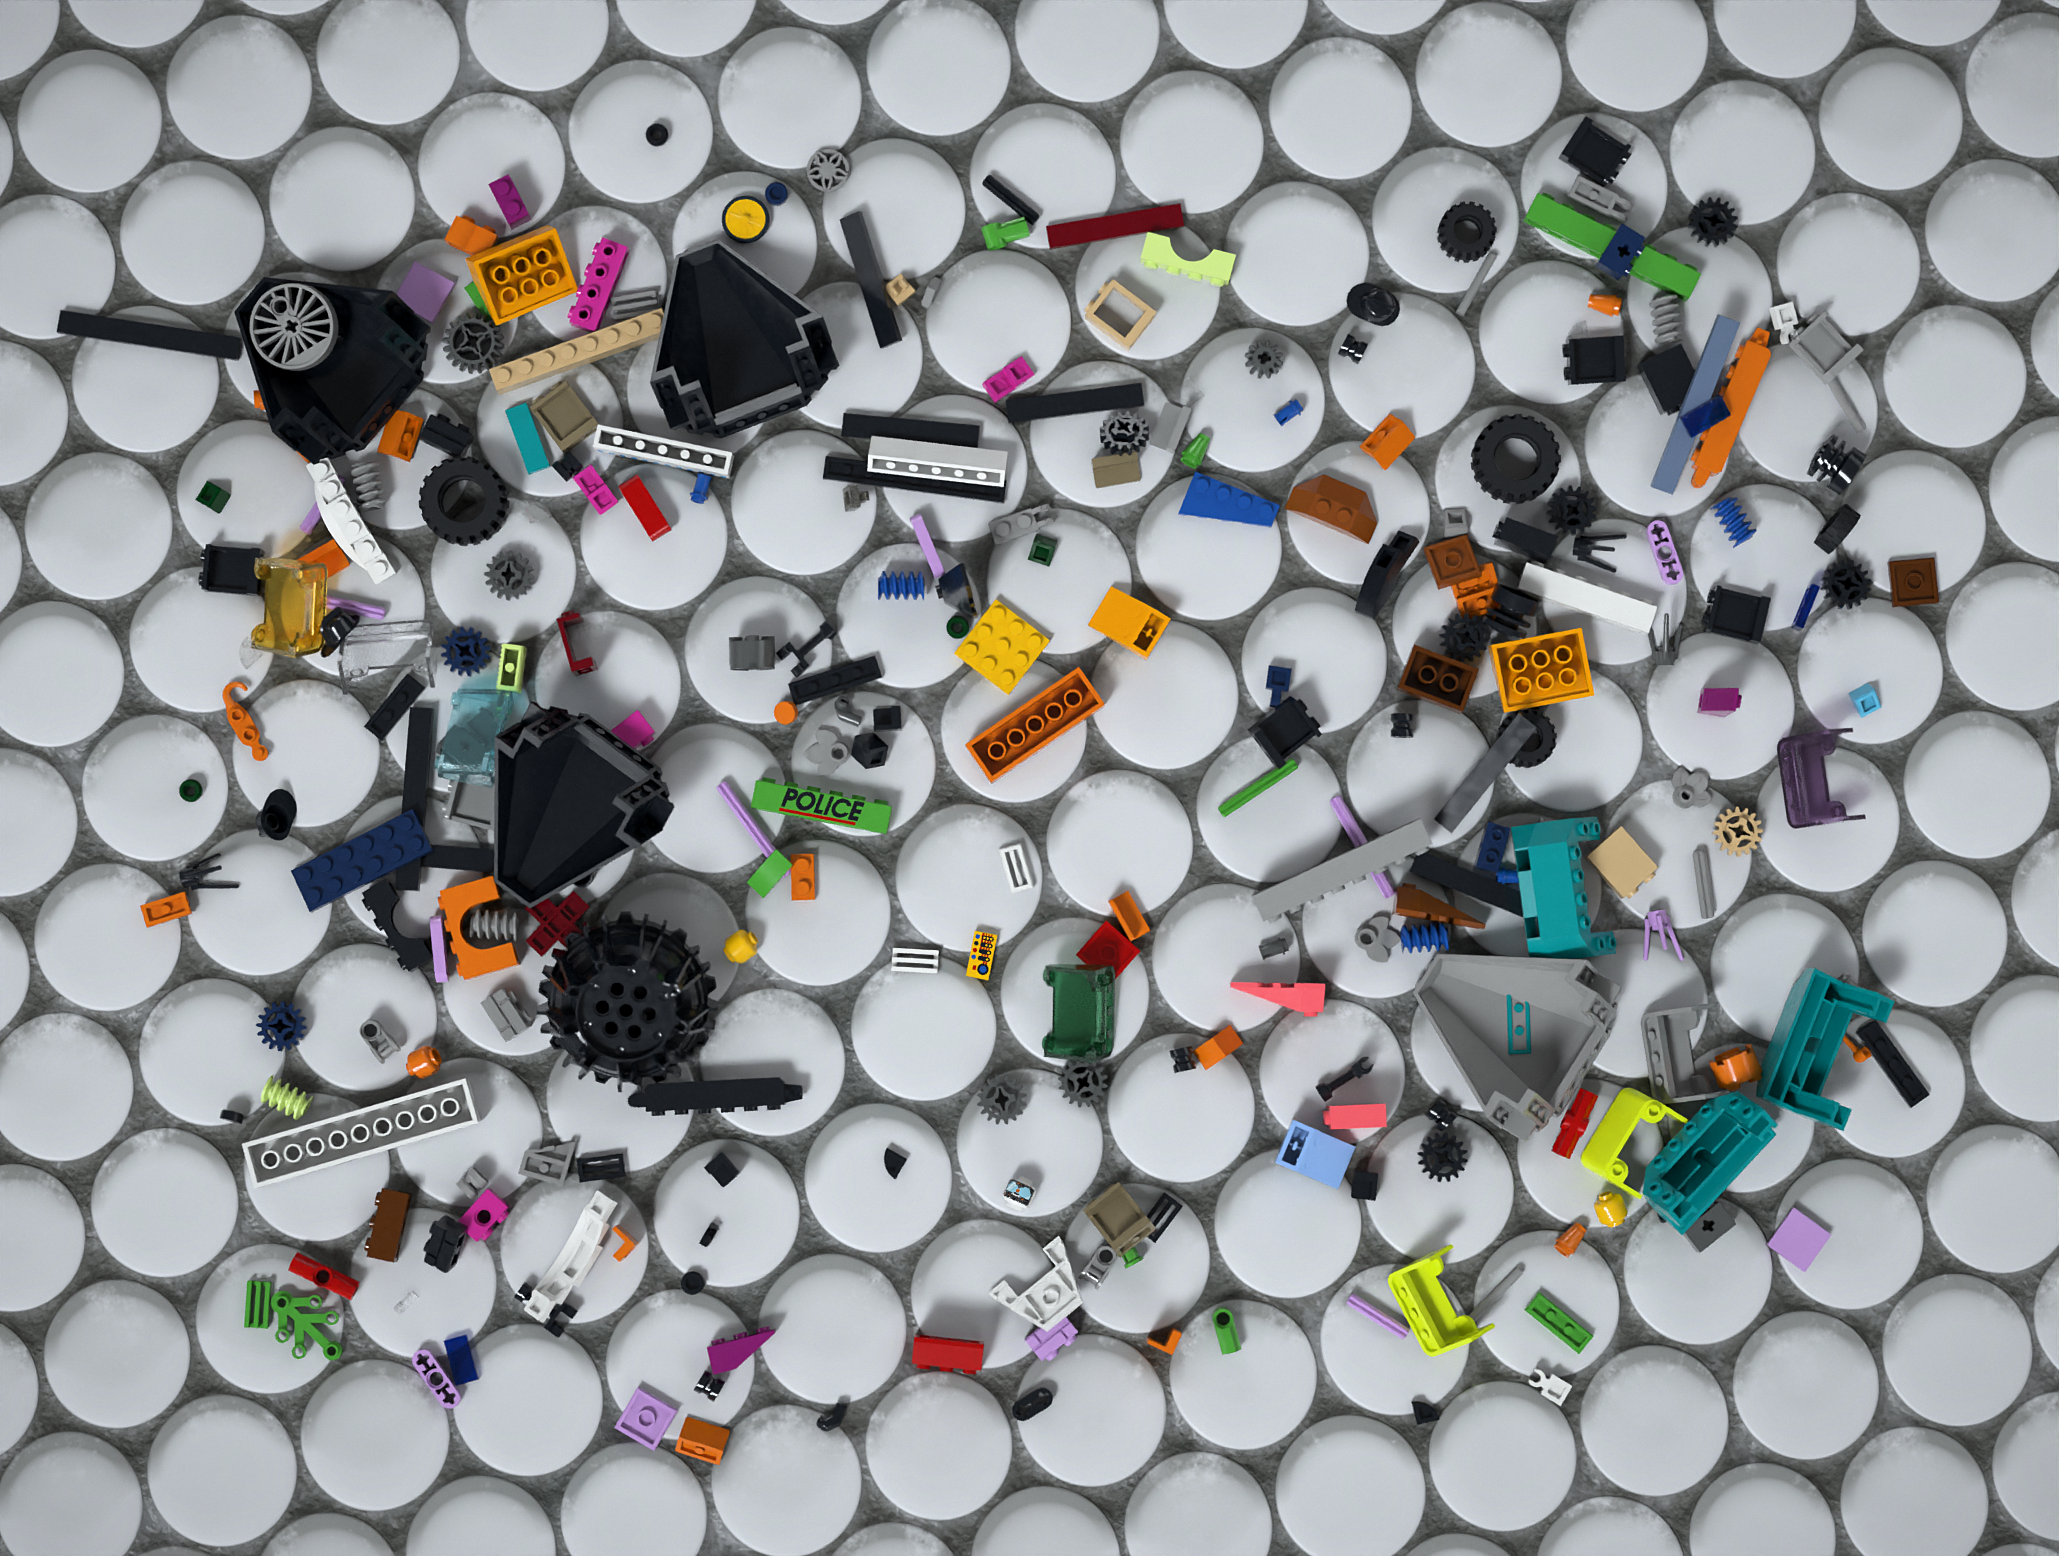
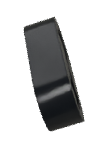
[1012,1387,1053,1421]

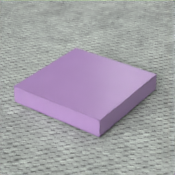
[396,262,455,323]
[1766,1207,1831,1272]
[614,1387,678,1451]

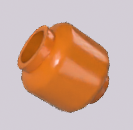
[406,1045,442,1079]

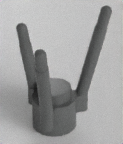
[1648,613,1683,665]

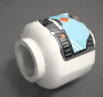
[1003,1176,1037,1212]

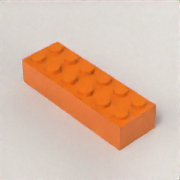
[965,667,1105,784]

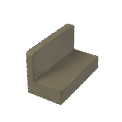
[1091,451,1141,488]

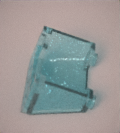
[434,688,514,788]

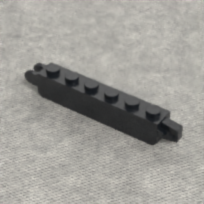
[627,1077,803,1116]

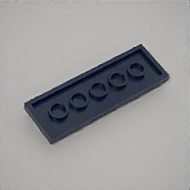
[291,809,434,912]

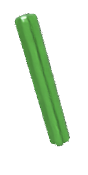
[1218,758,1298,817]

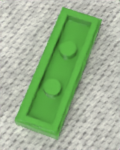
[1524,1292,1593,1354]

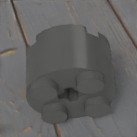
[729,635,775,671]

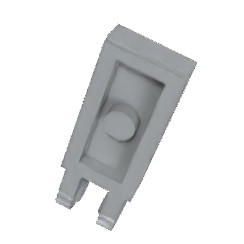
[1567,176,1633,223]
[988,504,1055,546]

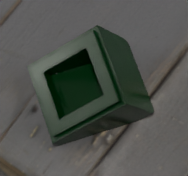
[195,481,231,514]
[1028,534,1058,567]

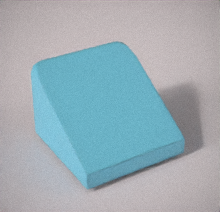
[1848,683,1881,718]

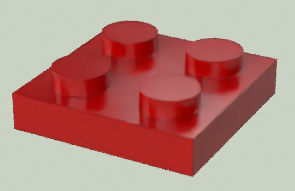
[1076,921,1140,986]

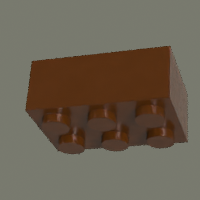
[1396,645,1479,714]

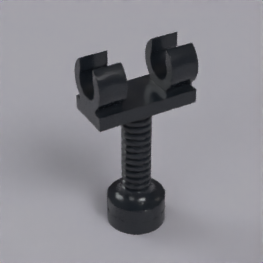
[776,621,838,678]
[1315,1057,1374,1102]
[514,1282,578,1338]

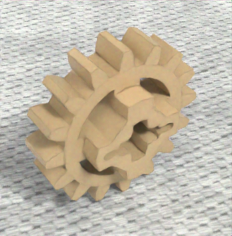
[1712,807,1763,857]

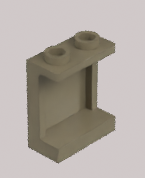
[530,381,599,453]
[1083,1182,1156,1258]

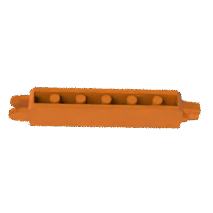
[1690,327,1771,489]

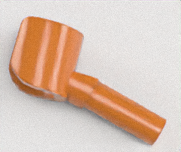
[1843,1035,1872,1063]

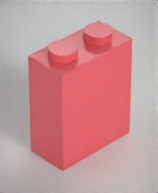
[1323,1103,1387,1129]

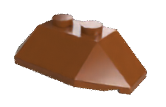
[1284,474,1377,544]

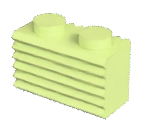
[496,643,527,694]

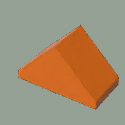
[1193,1025,1243,1070]

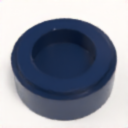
[765,182,788,206]

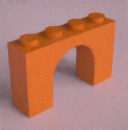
[438,876,520,980]

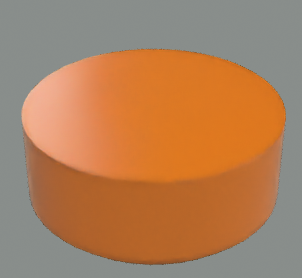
[774,701,798,724]

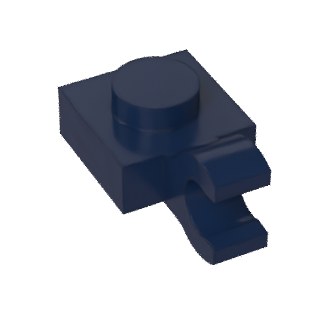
[1265,665,1292,707]

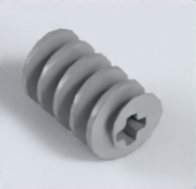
[1649,294,1683,344]
[351,462,386,512]
[470,909,519,942]

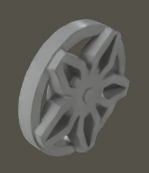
[807,149,849,192]

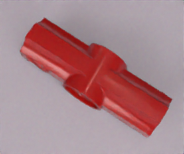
[1551,1088,1598,1159]
[288,1252,360,1300]

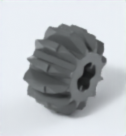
[1245,340,1283,379]

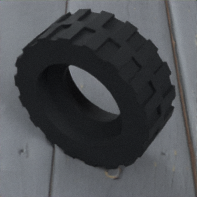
[1814,504,1861,554]

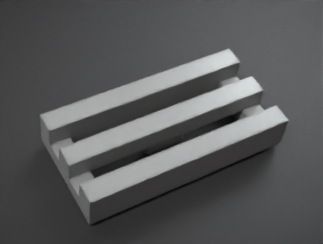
[610,290,659,321]

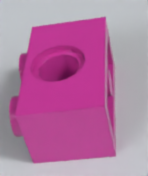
[458,1188,511,1242]

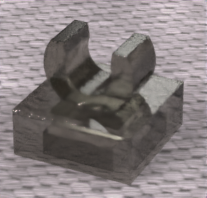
[842,485,869,512]

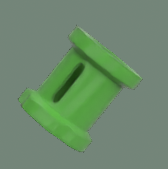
[1122,1246,1144,1269]

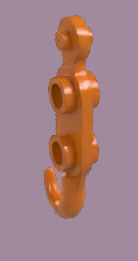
[222,681,269,761]

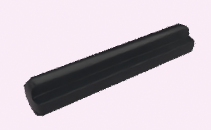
[982,175,1040,225]

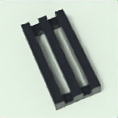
[577,1153,626,1183]
[1147,1192,1183,1243]

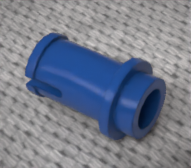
[1273,399,1304,426]
[690,473,712,504]
[1496,867,1518,885]

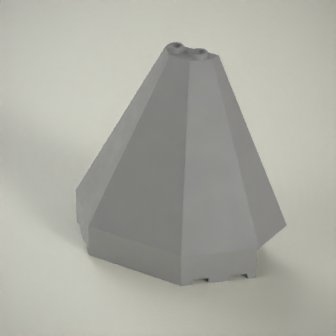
[1413,954,1622,1142]

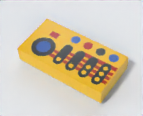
[966,931,997,980]

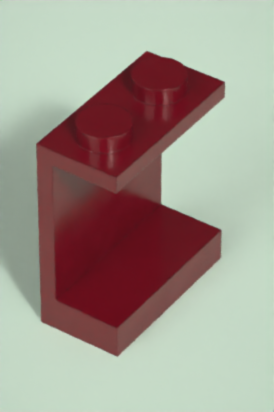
[557,610,598,676]

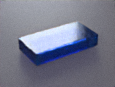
[1679,395,1731,438]
[1791,584,1820,631]
[444,1334,479,1386]

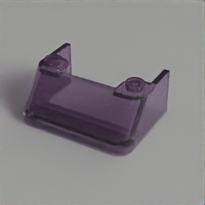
[1777,728,1866,829]

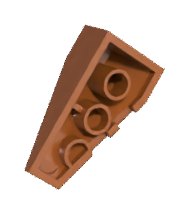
[1392,883,1486,930]

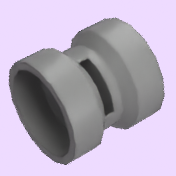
[456,1167,489,1200]

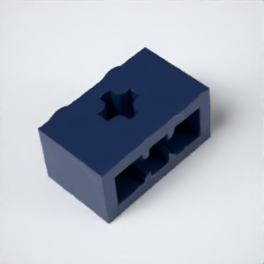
[1595,224,1645,280]
[1473,822,1511,874]

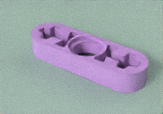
[910,514,945,579]
[1646,520,1683,585]
[430,915,449,983]
[412,1349,461,1409]

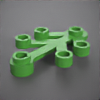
[271,1291,343,1360]

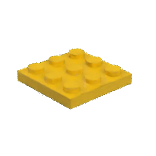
[954,599,1050,696]

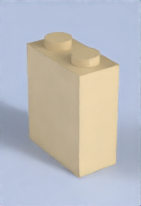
[1584,826,1658,899]

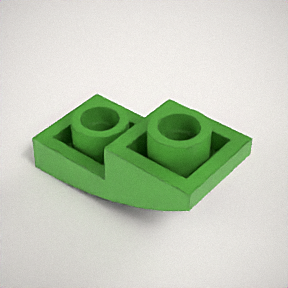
[747,849,793,898]

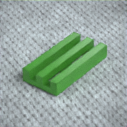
[244,1281,272,1329]

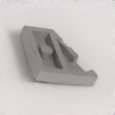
[518,1142,576,1186]

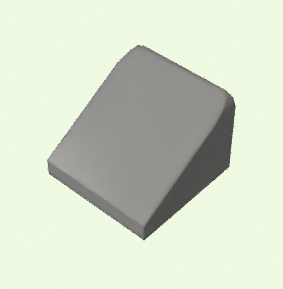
[1443,509,1468,538]

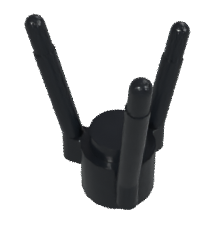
[1572,534,1627,573]
[179,853,239,890]

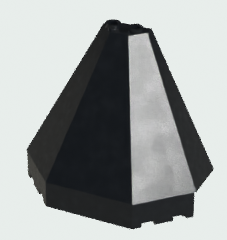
[650,239,839,438]
[234,277,431,465]
[494,701,675,908]

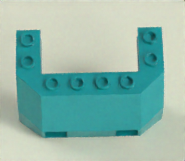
[1511,817,1617,959]
[1756,968,1895,1131]
[1642,1091,1778,1235]

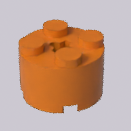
[1709,1044,1762,1091]

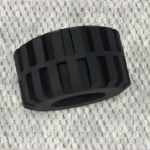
[1437,201,1497,263]
[1496,709,1557,768]

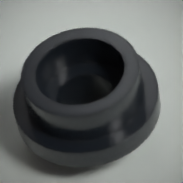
[646,124,668,147]

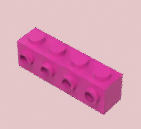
[568,237,630,333]

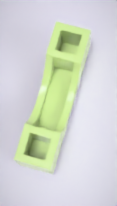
[1140,232,1236,287]

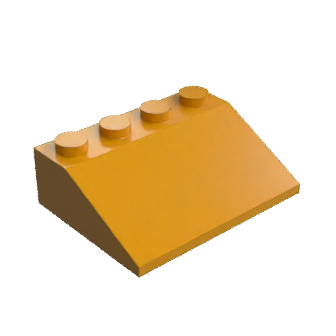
[465,225,578,326]
[1488,628,1594,713]

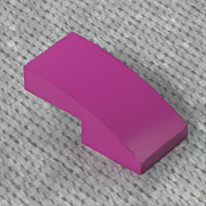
[982,356,1035,403]
[572,464,618,515]

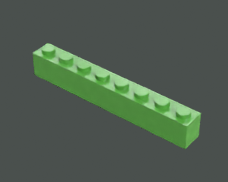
[1523,193,1701,302]

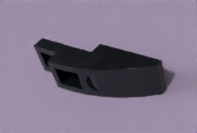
[1355,531,1419,620]

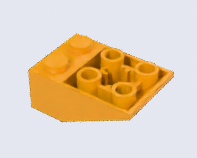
[1088,586,1171,660]

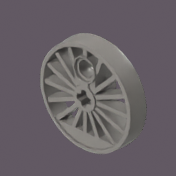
[250,283,338,371]

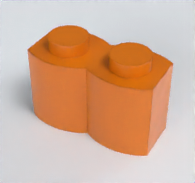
[444,215,499,256]

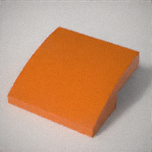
[1451,561,1498,619]

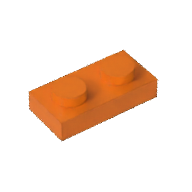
[791,854,815,901]
[140,892,193,928]

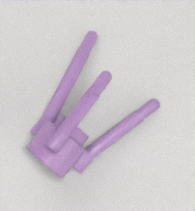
[1643,910,1684,961]

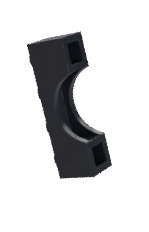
[362,878,433,972]

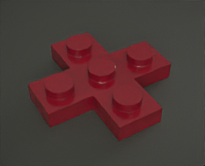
[525,891,590,957]

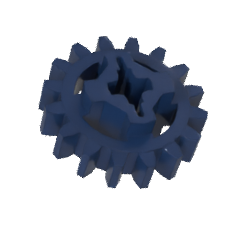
[441,627,492,677]
[256,1001,308,1051]

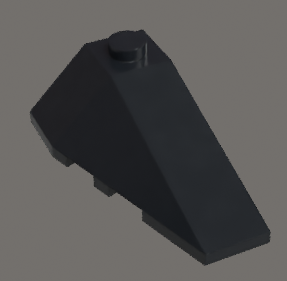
[935,563,977,619]

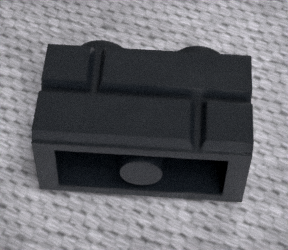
[419,413,474,458]
[423,1215,468,1273]

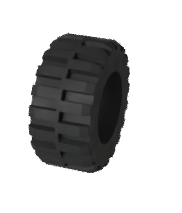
[1471,414,1561,504]
[419,456,509,546]

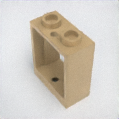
[1084,279,1156,351]

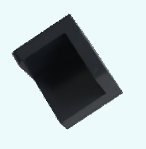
[873,706,902,732]
[851,732,889,769]
[704,1152,741,1187]
[1351,1170,1378,1201]

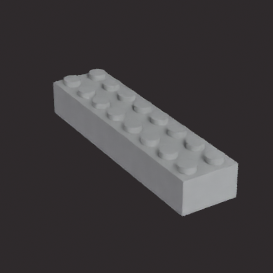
[1252,818,1433,923]

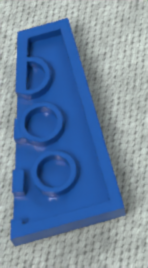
[1178,472,1280,528]

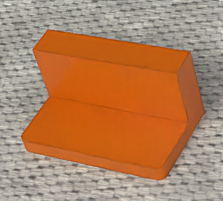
[377,410,424,462]
[1359,414,1415,470]
[294,539,350,587]
[1108,891,1150,942]
[612,1225,639,1262]
[1146,1328,1182,1355]
[675,1417,730,1465]

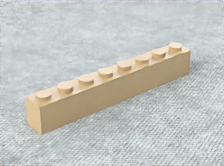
[489,308,664,395]

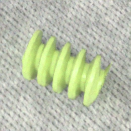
[261,1075,314,1120]

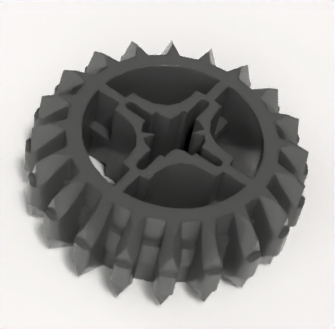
[442,312,505,374]

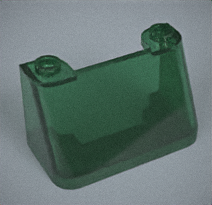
[1042,964,1115,1063]

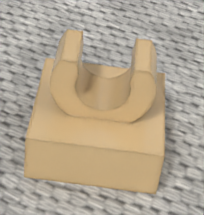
[885,274,916,306]

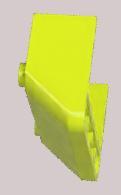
[1580,1088,1688,1199]
[1388,1244,1495,1357]

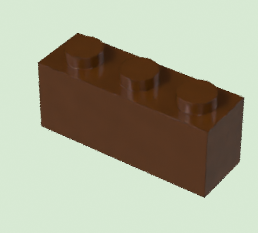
[364,1188,412,1263]

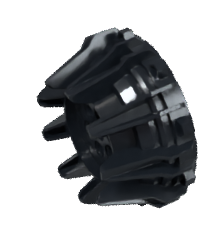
[536,911,719,1092]

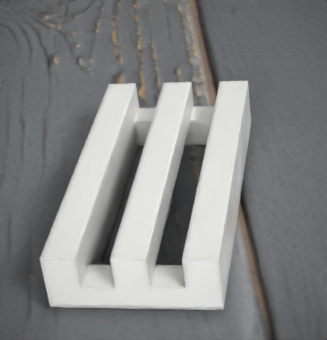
[999,843,1034,894]
[891,948,939,974]

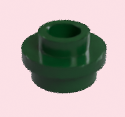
[946,616,969,639]
[179,779,203,802]

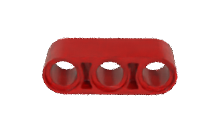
[618,474,672,542]

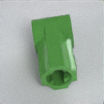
[981,217,1030,251]
[1212,1306,1242,1355]

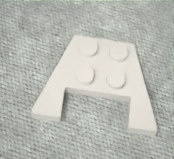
[989,1236,1083,1332]

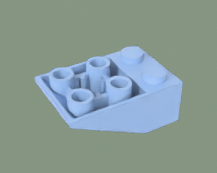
[1274,1120,1355,1189]

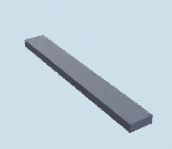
[1650,314,1740,495]

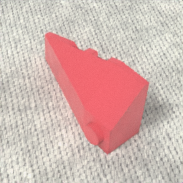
[1230,982,1325,1017]

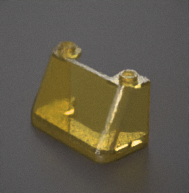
[251,557,328,658]

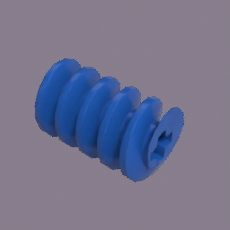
[1710,497,1757,548]
[878,571,925,600]
[1400,922,1449,954]

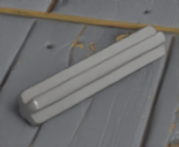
[1692,851,1714,919]

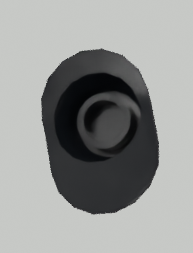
[1346,283,1400,326]
[320,607,360,658]
[255,789,297,841]

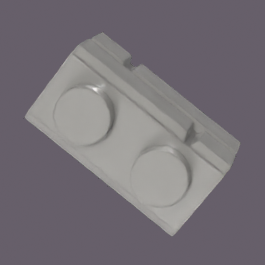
[481,988,531,1042]

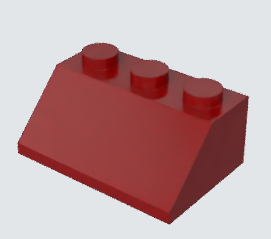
[912,1334,984,1374]

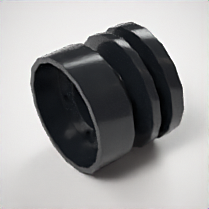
[1807,433,1867,495]
[1481,583,1541,639]

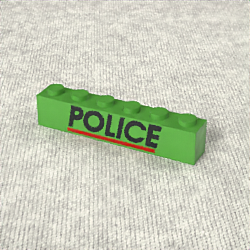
[751,777,892,835]

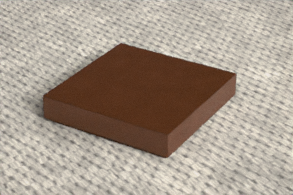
[1887,557,1939,608]

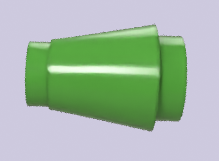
[1181,433,1210,469]

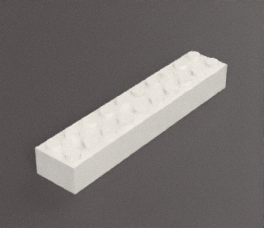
[242,1078,482,1189]

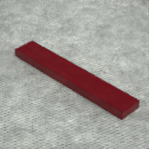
[1046,204,1184,250]

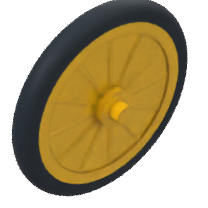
[722,196,770,243]

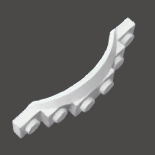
[306,457,396,585]
[524,1190,617,1323]

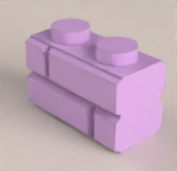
[1024,1317,1078,1361]

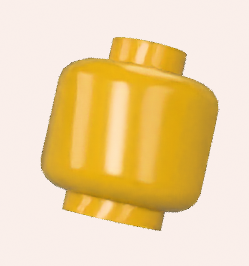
[723,929,758,964]
[1594,1191,1628,1227]

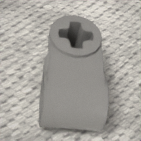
[360,1020,401,1064]
[1078,1244,1116,1290]

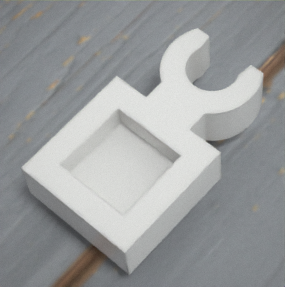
[1769,301,1798,345]
[1528,1369,1572,1406]

